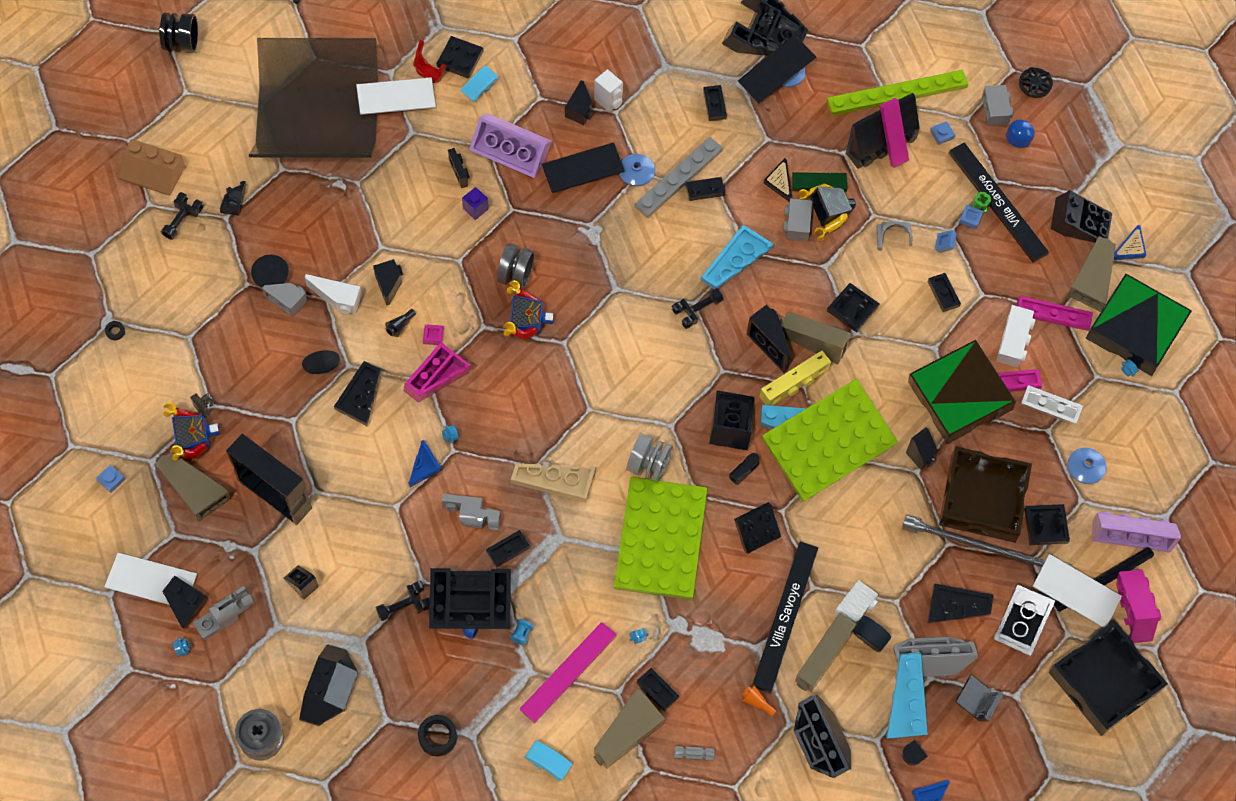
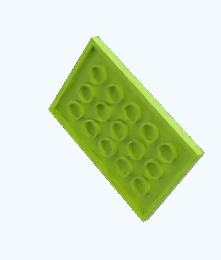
[761,378,898,502]
[614,477,707,600]

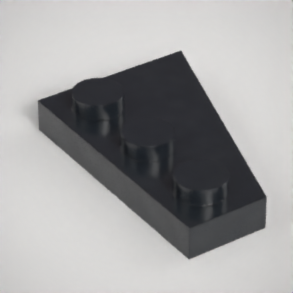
[334,361,381,426]
[927,584,994,624]

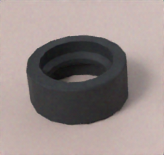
[417,715,457,757]

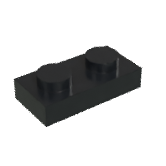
[703,85,727,121]
[448,148,470,189]
[686,177,725,201]
[927,273,961,312]
[486,530,530,568]
[636,668,679,712]

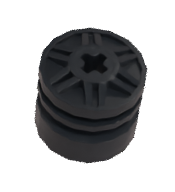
[159,12,198,52]

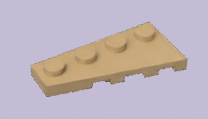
[510,463,596,503]

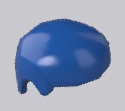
[1006,119,1035,148]

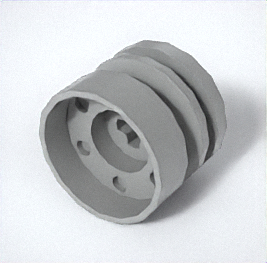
[626,433,672,483]

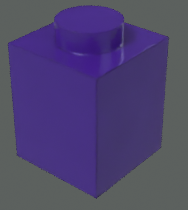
[462,187,489,220]

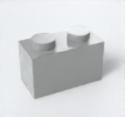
[982,85,1013,126]
[783,198,812,242]

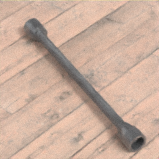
[902,514,1071,567]

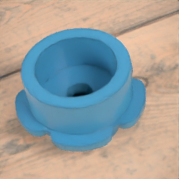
[1121,359,1139,377]
[442,425,458,443]
[629,628,648,644]
[173,637,191,657]

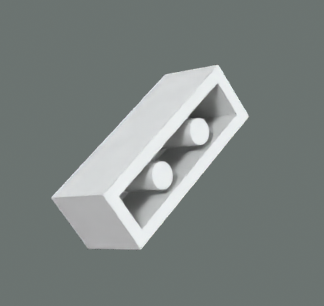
[996,305,1035,368]
[1021,385,1083,426]

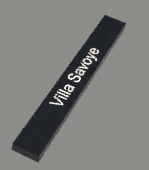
[949,142,1049,263]
[752,541,819,693]

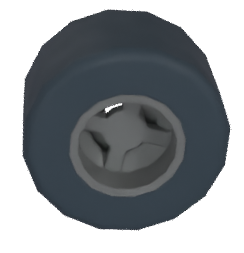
[853,615,891,652]

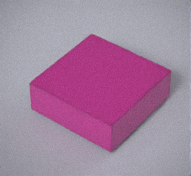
[423,324,444,345]

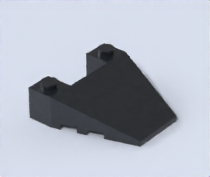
[722,0,808,56]

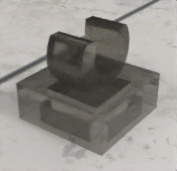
[190,393,214,418]

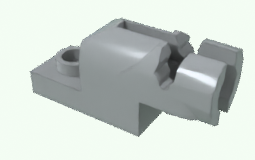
[442,494,501,530]
[193,586,254,641]

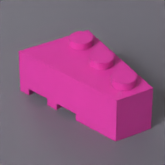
[403,342,471,403]
[1116,570,1161,643]

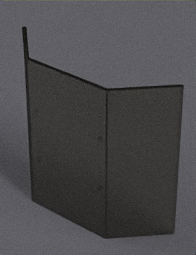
[249,38,378,158]

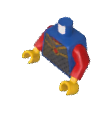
[503,280,554,340]
[163,402,220,461]

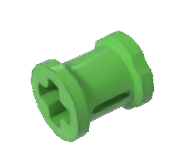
[971,192,991,215]

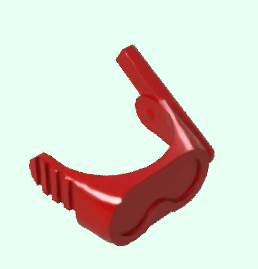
[413,40,446,83]

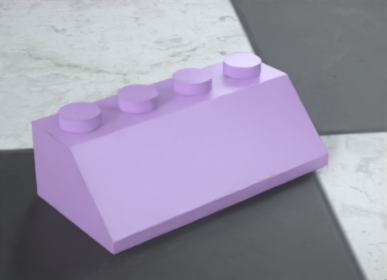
[469,113,552,178]
[1092,512,1181,552]

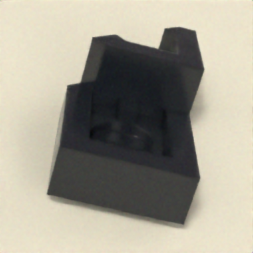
[220,181,246,216]

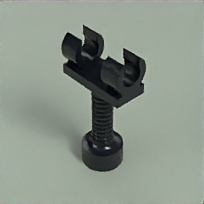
[161,192,204,240]
[671,288,723,329]
[375,581,430,622]

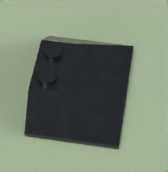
[429,568,511,629]

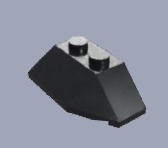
[299,644,358,726]
[794,694,851,778]

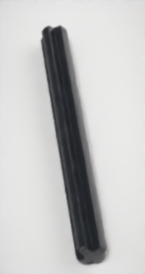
[1054,547,1154,612]

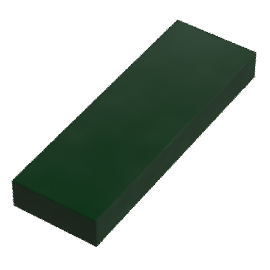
[792,172,848,192]

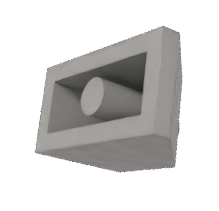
[262,283,308,318]

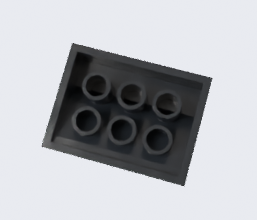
[846,93,920,169]

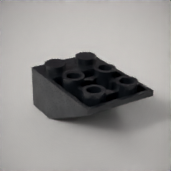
[1050,190,1112,243]

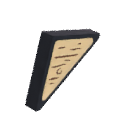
[763,158,792,202]

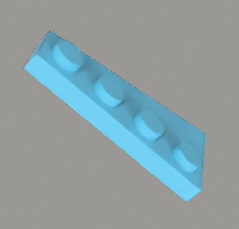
[701,225,774,289]

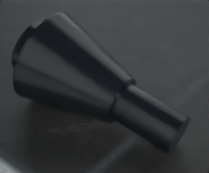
[385,309,416,337]

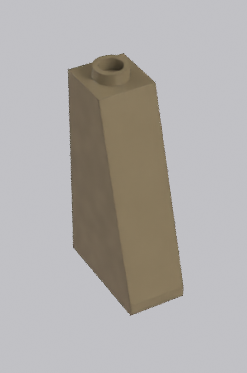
[1067,236,1116,312]
[780,312,851,365]
[155,453,231,522]
[795,613,856,693]
[593,688,665,769]

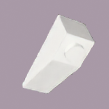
[305,274,362,315]

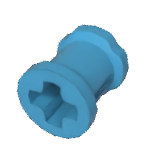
[510,619,534,646]

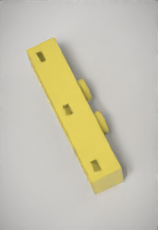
[759,351,831,406]

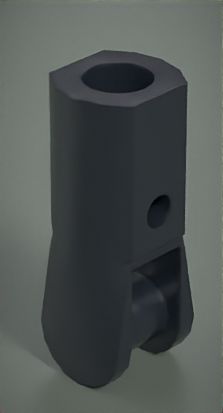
[729,453,759,485]

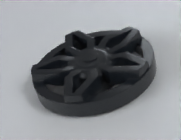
[1019,67,1053,98]

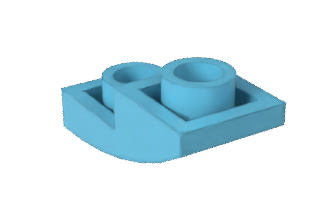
[460,65,499,103]
[525,740,572,781]

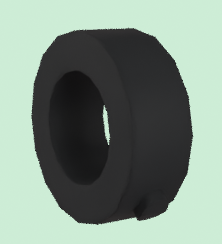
[105,321,125,341]

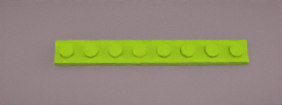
[827,69,968,116]

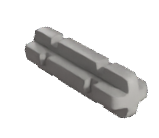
[674,746,715,760]

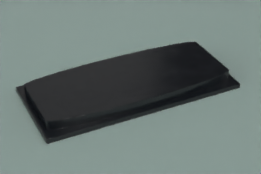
[738,35,817,104]
[541,142,625,193]

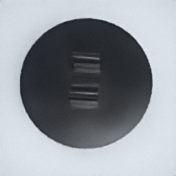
[251,254,289,288]
[302,350,340,374]

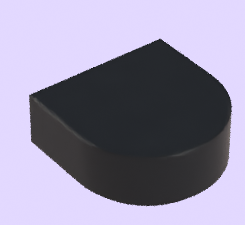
[902,740,928,766]

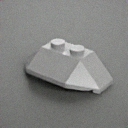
[893,637,978,677]

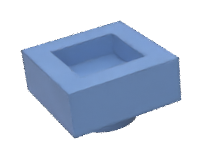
[930,121,955,145]
[959,205,984,229]
[935,230,957,253]
[96,465,125,493]

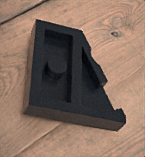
[162,575,208,629]

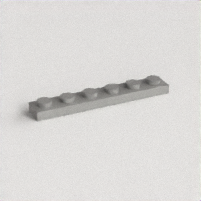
[635,137,723,218]

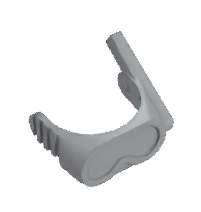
[876,222,913,251]

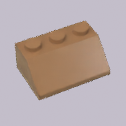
[119,139,185,196]

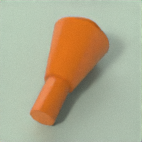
[741,685,777,717]

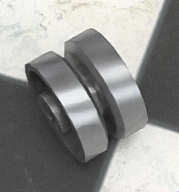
[497,243,535,289]
[235,709,284,761]

